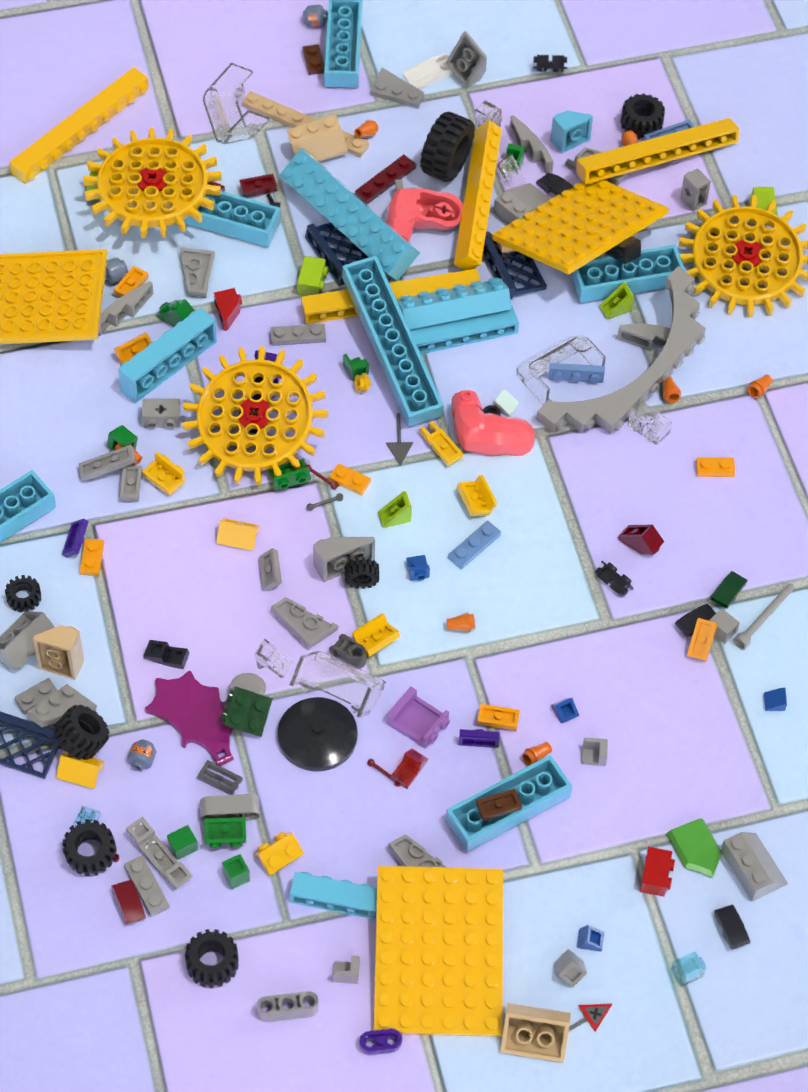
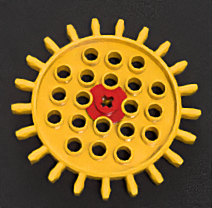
[83,127,222,238]
[678,195,808,318]
[182,346,329,486]

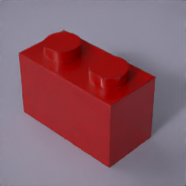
[640,847,675,897]

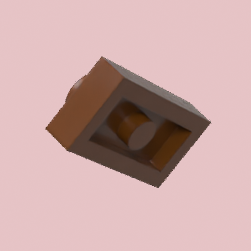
[302,44,325,75]
[476,789,522,821]

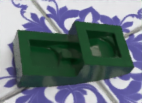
[711,571,748,609]

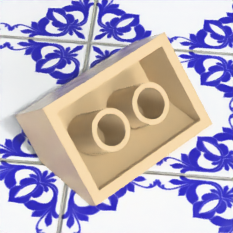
[286,114,348,162]
[33,625,84,680]
[500,1003,571,1063]

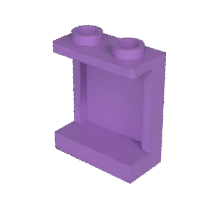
[387,686,450,749]

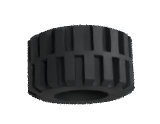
[620,93,665,139]
[53,705,110,760]
[62,819,117,876]
[185,929,239,988]

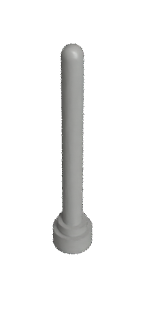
[733,583,794,650]

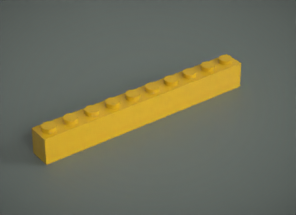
[9,67,149,184]
[576,118,740,184]
[454,120,502,271]
[301,269,481,325]

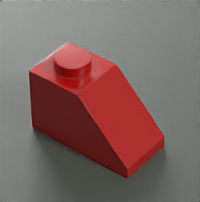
[214,288,242,331]

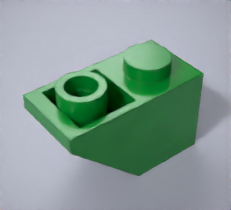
[156,299,195,327]

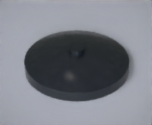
[278,697,358,772]

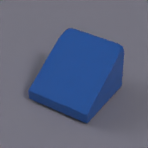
[764,687,787,711]
[551,697,580,723]
[577,925,604,952]

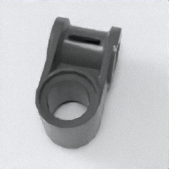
[329,634,366,669]

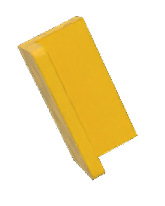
[216,518,260,551]
[56,752,105,789]

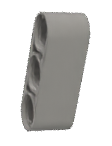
[200,794,260,822]
[257,991,319,1022]

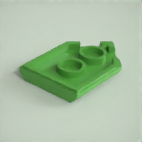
[667,818,722,878]

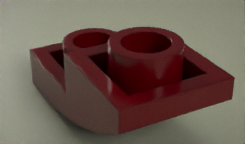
[111,879,146,925]

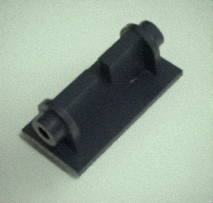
[533,54,568,72]
[595,561,634,597]

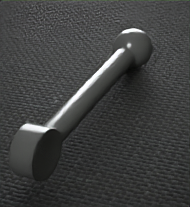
[306,493,343,511]

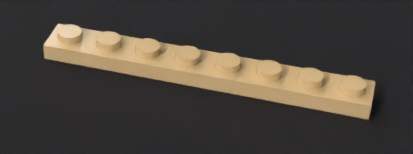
[242,91,369,158]

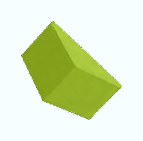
[599,282,634,319]
[378,491,412,528]

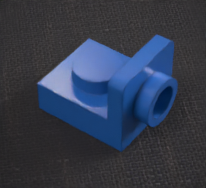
[406,555,430,581]

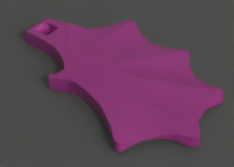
[145,670,234,766]

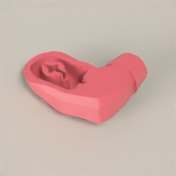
[385,188,463,242]
[451,390,535,456]

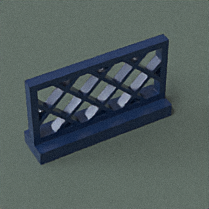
[305,222,369,286]
[483,235,547,300]
[0,711,59,779]

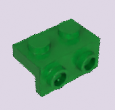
[268,458,311,491]
[204,817,246,848]

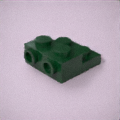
[221,686,273,737]

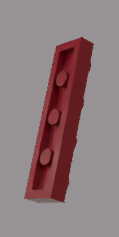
[355,154,416,205]

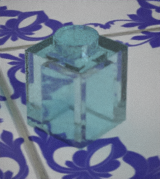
[671,951,706,987]

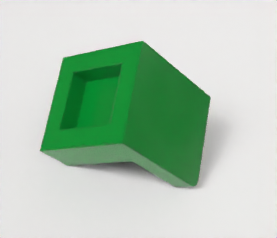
[503,143,525,173]
[343,354,369,381]
[107,425,138,450]
[167,825,199,860]
[222,854,250,890]

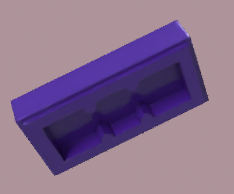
[62,518,89,558]
[459,729,500,748]

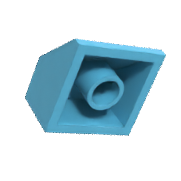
[550,110,593,153]

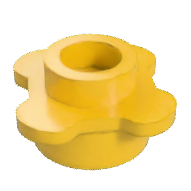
[354,373,371,393]

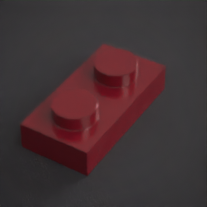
[239,174,277,197]

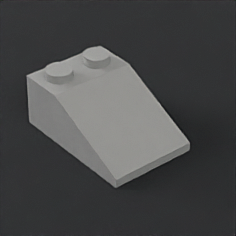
[445,31,487,88]
[494,183,551,224]
[313,537,375,582]

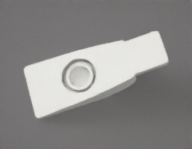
[403,54,454,89]

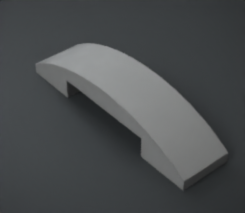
[126,816,193,889]

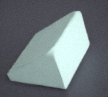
[494,389,519,417]

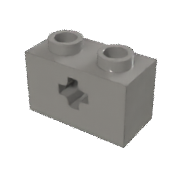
[680,168,711,211]
[142,399,181,429]

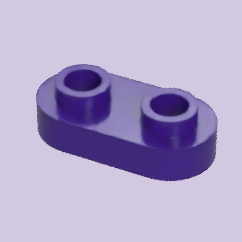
[359,1029,402,1054]

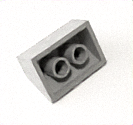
[0,611,55,669]
[721,832,788,902]

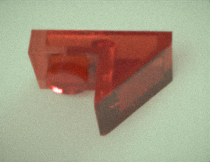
[390,748,429,789]

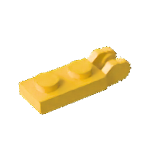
[419,421,463,466]

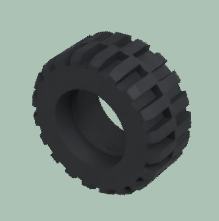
[420,111,475,182]

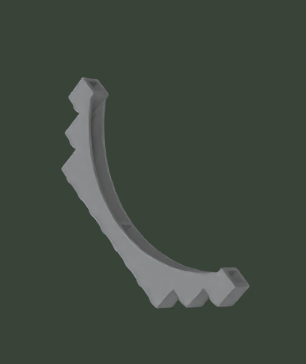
[536,266,706,434]

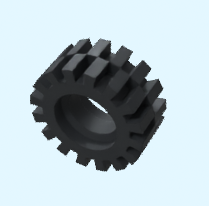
[344,557,380,589]
[5,575,42,613]

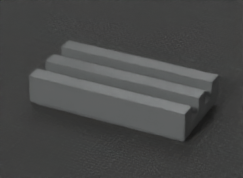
[197,760,243,795]

